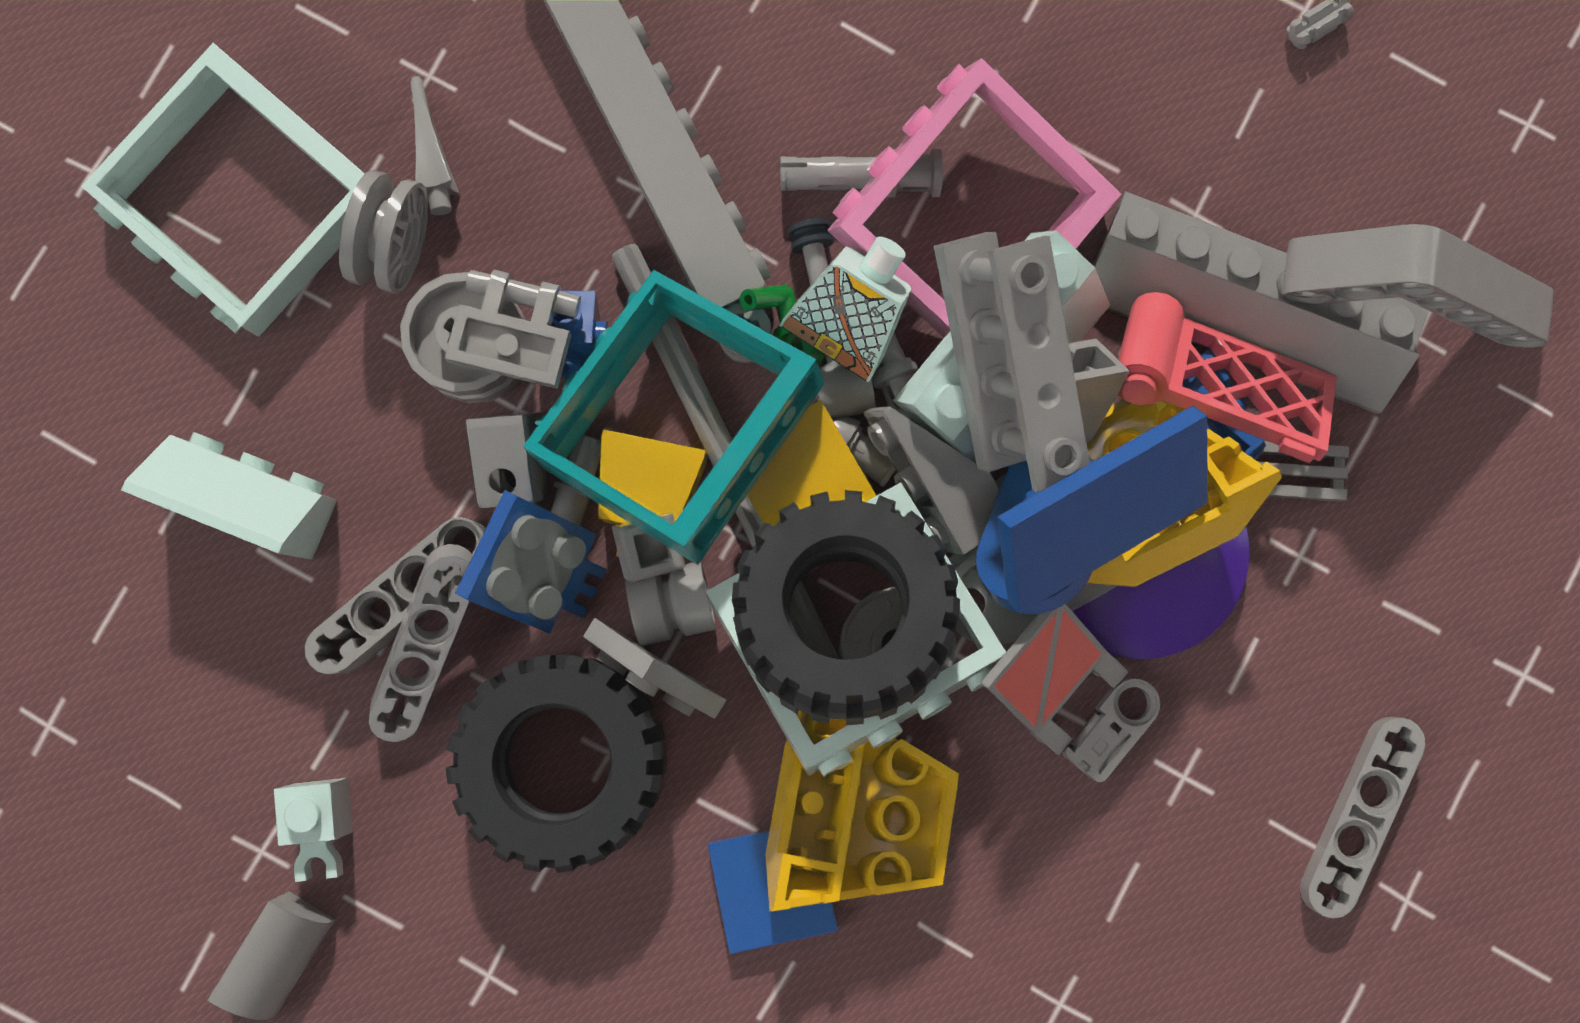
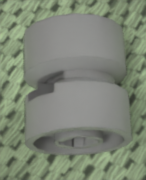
[625,561,716,646]

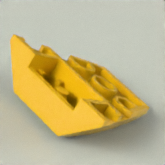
[1087,400,1282,587]
[765,710,959,911]

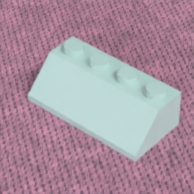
[893,230,1110,463]

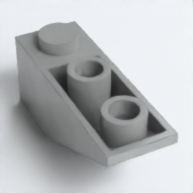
[863,406,1000,555]

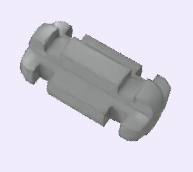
[1286,0,1354,49]

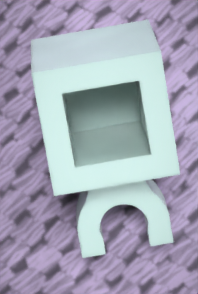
[274,778,353,882]

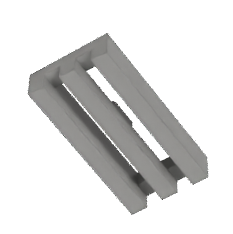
[1259,441,1349,502]

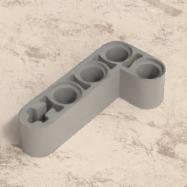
[305,517,486,674]

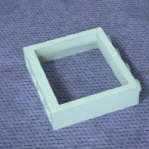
[81,43,365,337]
[706,483,1006,777]

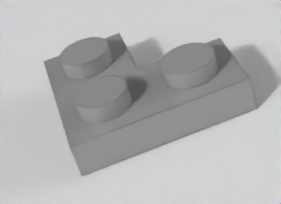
[583,618,726,719]

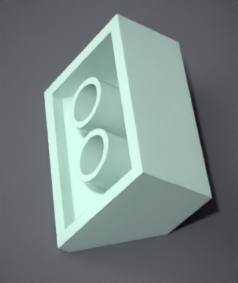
[121,432,337,560]

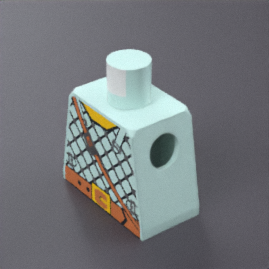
[779,237,912,382]

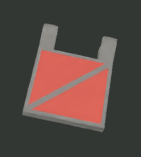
[981,604,1128,756]

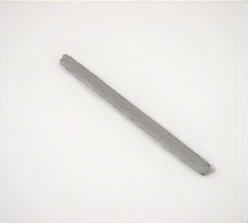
[612,244,840,659]

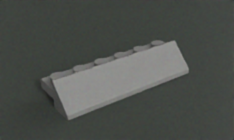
[1093,191,1429,414]

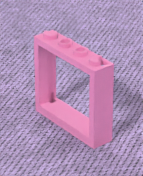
[827,58,1121,338]

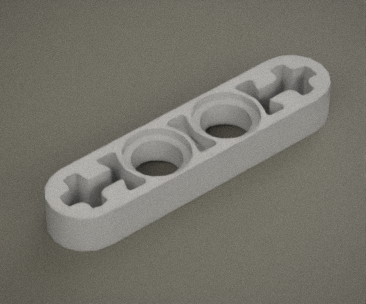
[369,544,473,742]
[1300,716,1426,919]

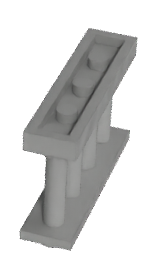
[934,232,1090,493]

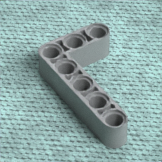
[1282,224,1554,348]

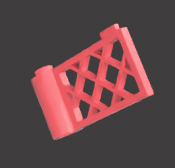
[1118,292,1337,463]

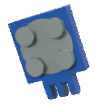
[455,490,608,634]

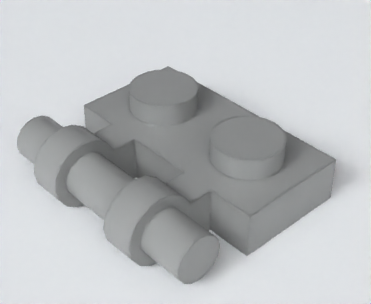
[445,270,581,389]

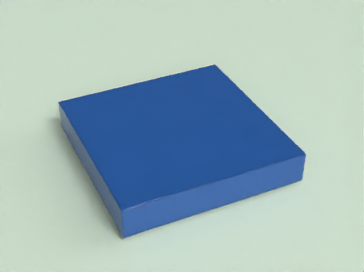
[708,829,838,954]

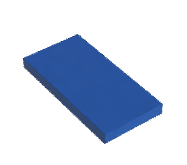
[997,406,1208,614]

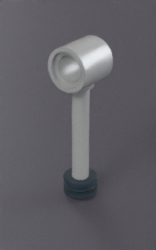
[787,218,876,420]

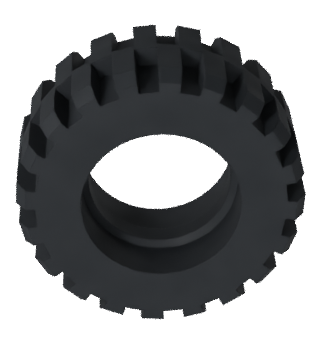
[732,490,960,725]
[446,655,667,873]

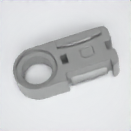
[1062,678,1160,782]

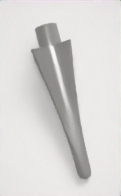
[410,76,460,215]

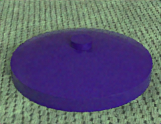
[1073,526,1249,659]

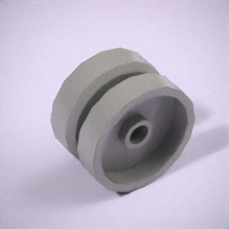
[400,272,526,404]

